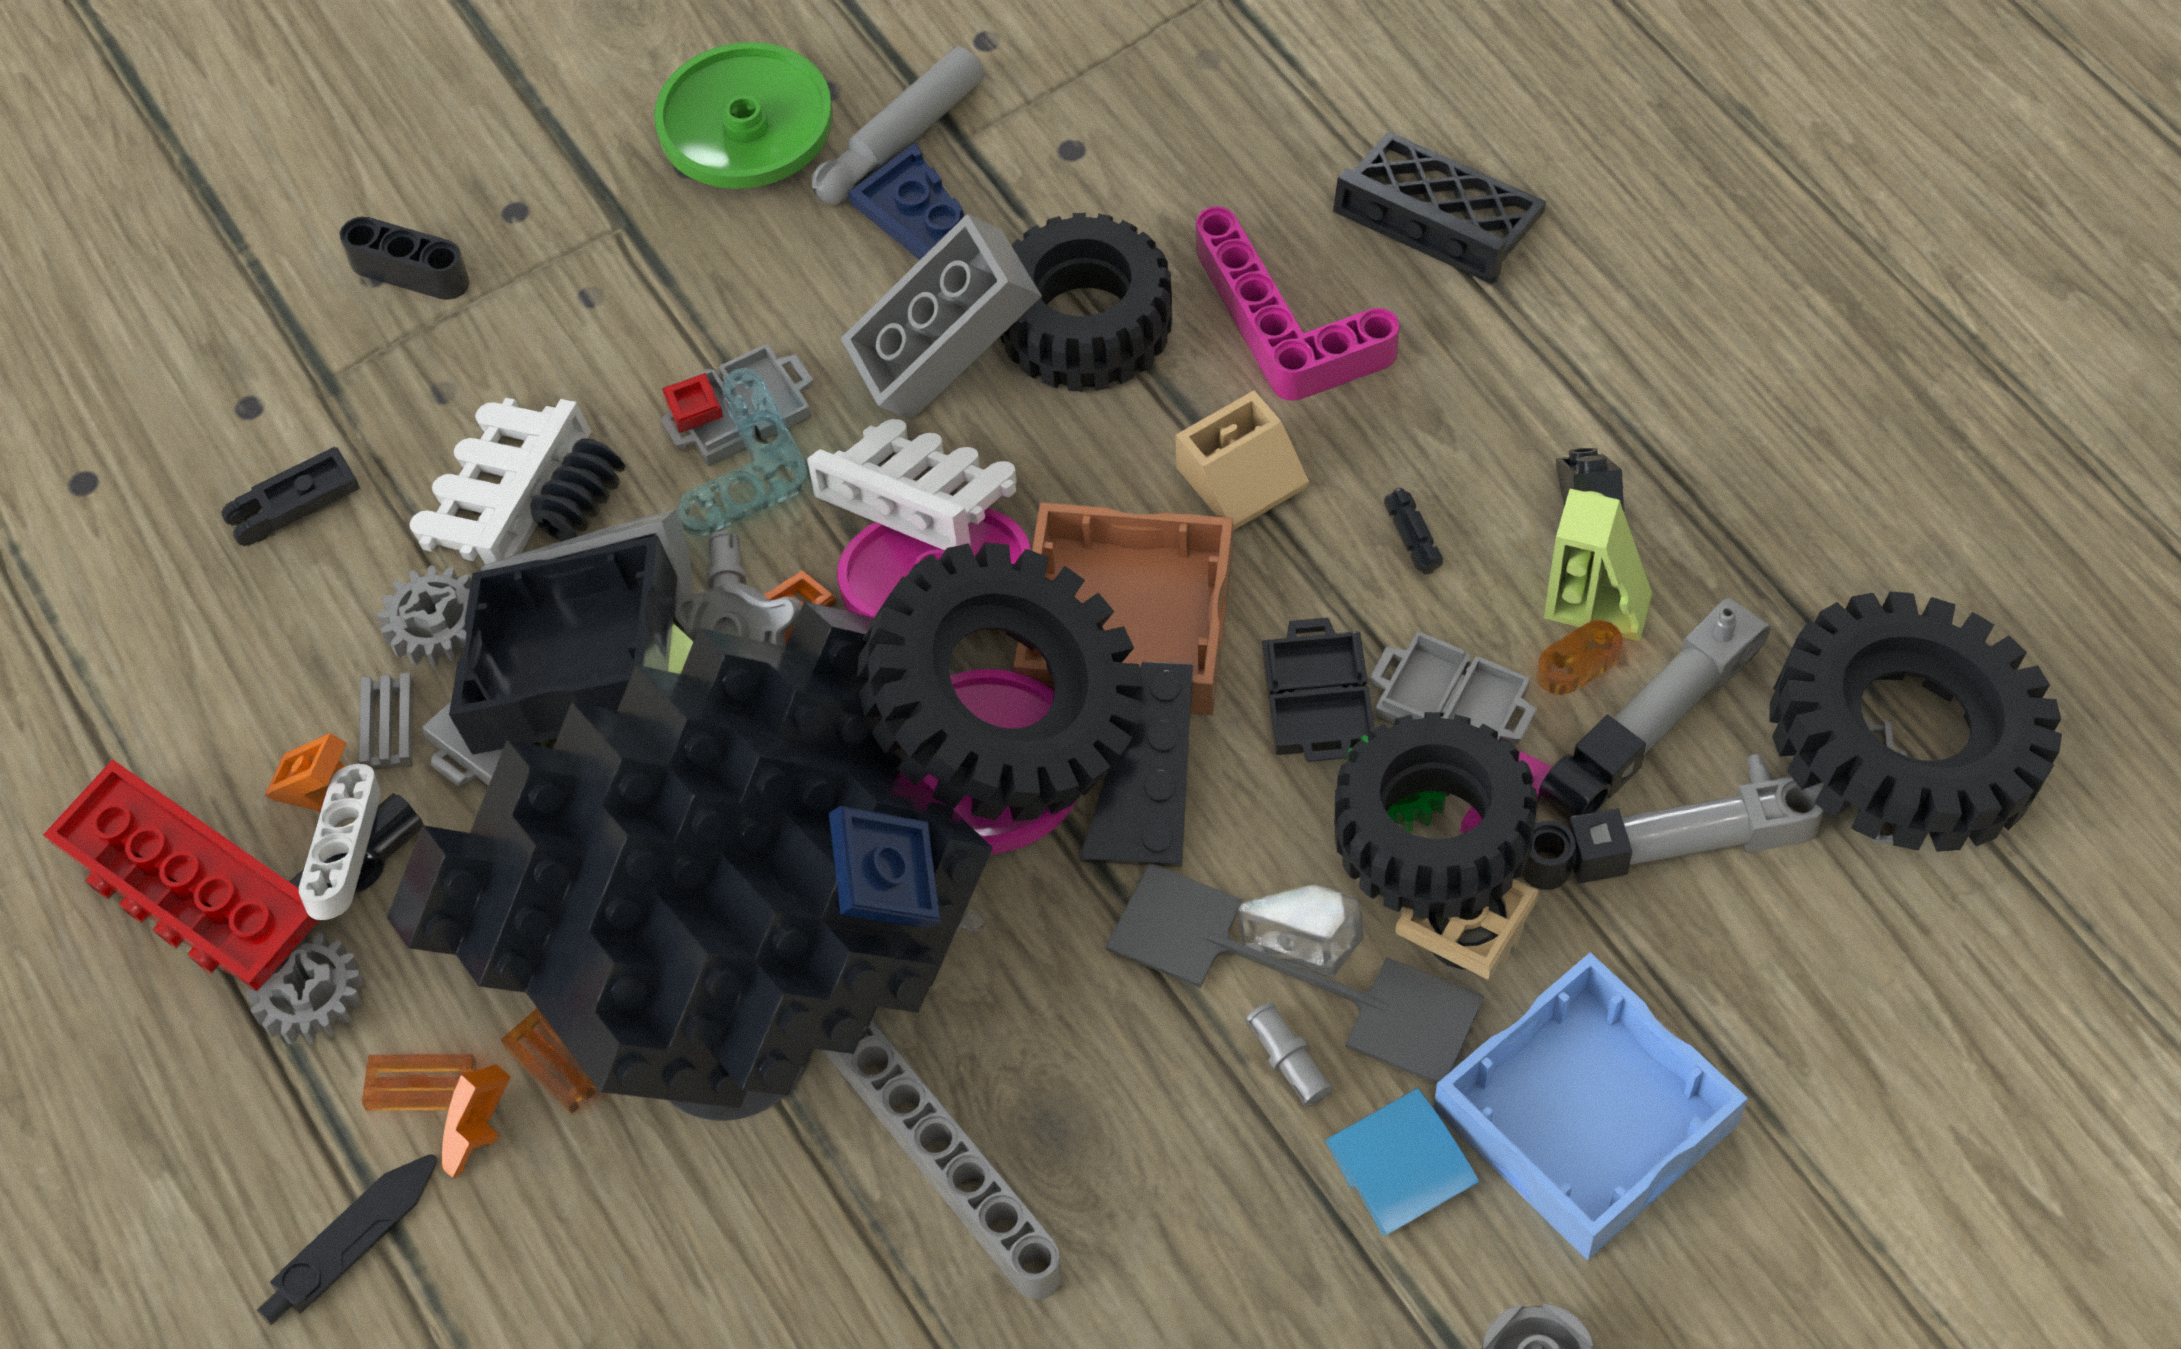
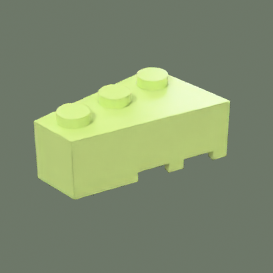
[1544,489,1653,642]

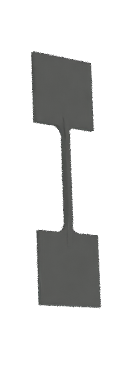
[1106,863,1484,1084]

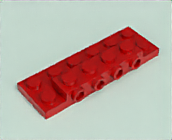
[43,759,320,992]

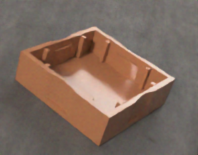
[1013,502,1233,715]

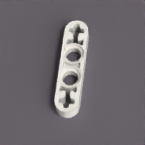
[299,764,381,920]

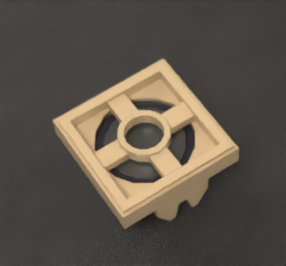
[1395,879,1539,980]

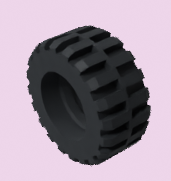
[1000,212,1173,392]
[1334,712,1537,918]

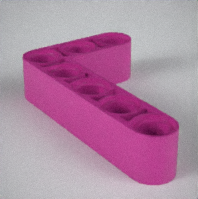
[1196,206,1400,401]

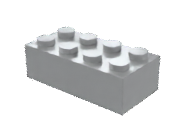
[840,213,1042,419]

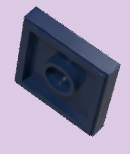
[829,806,941,929]

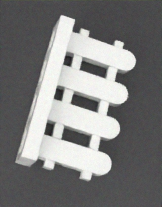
[410,398,592,564]
[807,419,1017,550]

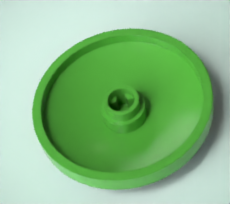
[654,42,833,189]

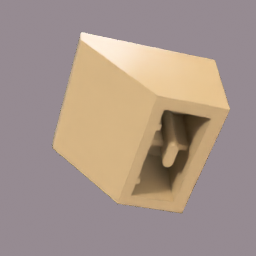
[1175,390,1309,531]

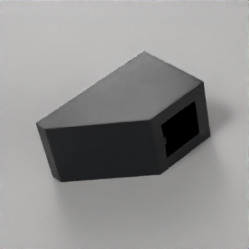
[1556,448,1624,511]

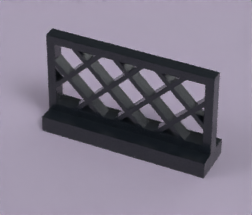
[1333,131,1546,284]

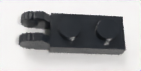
[221,446,361,547]

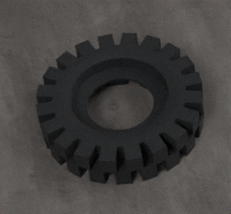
[857,542,1142,821]
[1769,591,2062,852]

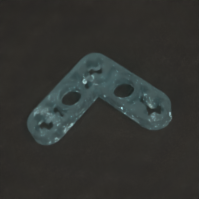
[678,368,807,536]

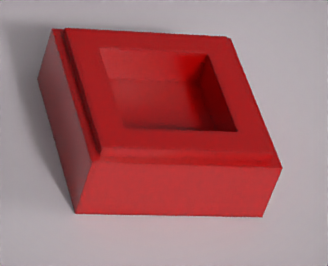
[662,373,723,433]

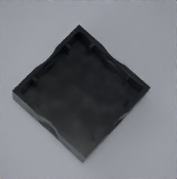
[449,535,678,755]

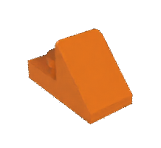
[265,733,347,812]

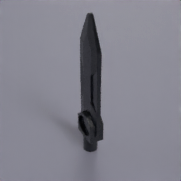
[256,1154,437,1326]

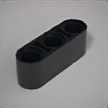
[339,216,470,300]

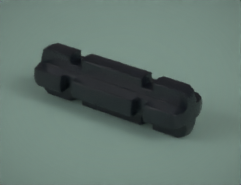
[1384,488,1443,574]

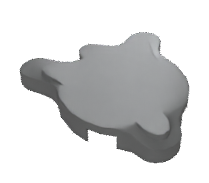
[675,583,802,647]

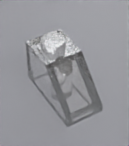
[1238,885,1364,977]

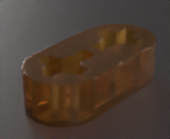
[1537,620,1623,695]

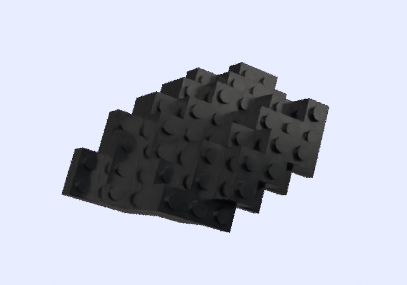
[387,601,993,1108]

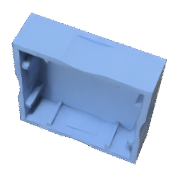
[1434,952,1748,1261]

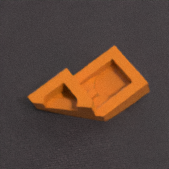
[442,1064,511,1178]

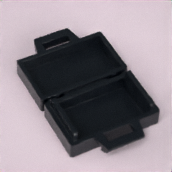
[1262,617,1375,762]

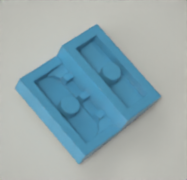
[1324,1088,1479,1235]

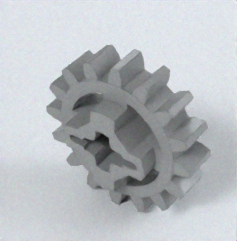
[378,566,471,667]
[246,933,365,1044]

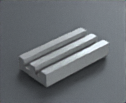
[359,672,414,769]

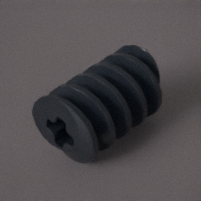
[530,438,626,542]

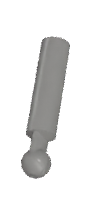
[812,46,984,205]

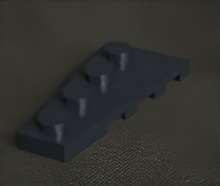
[1079,662,1193,867]

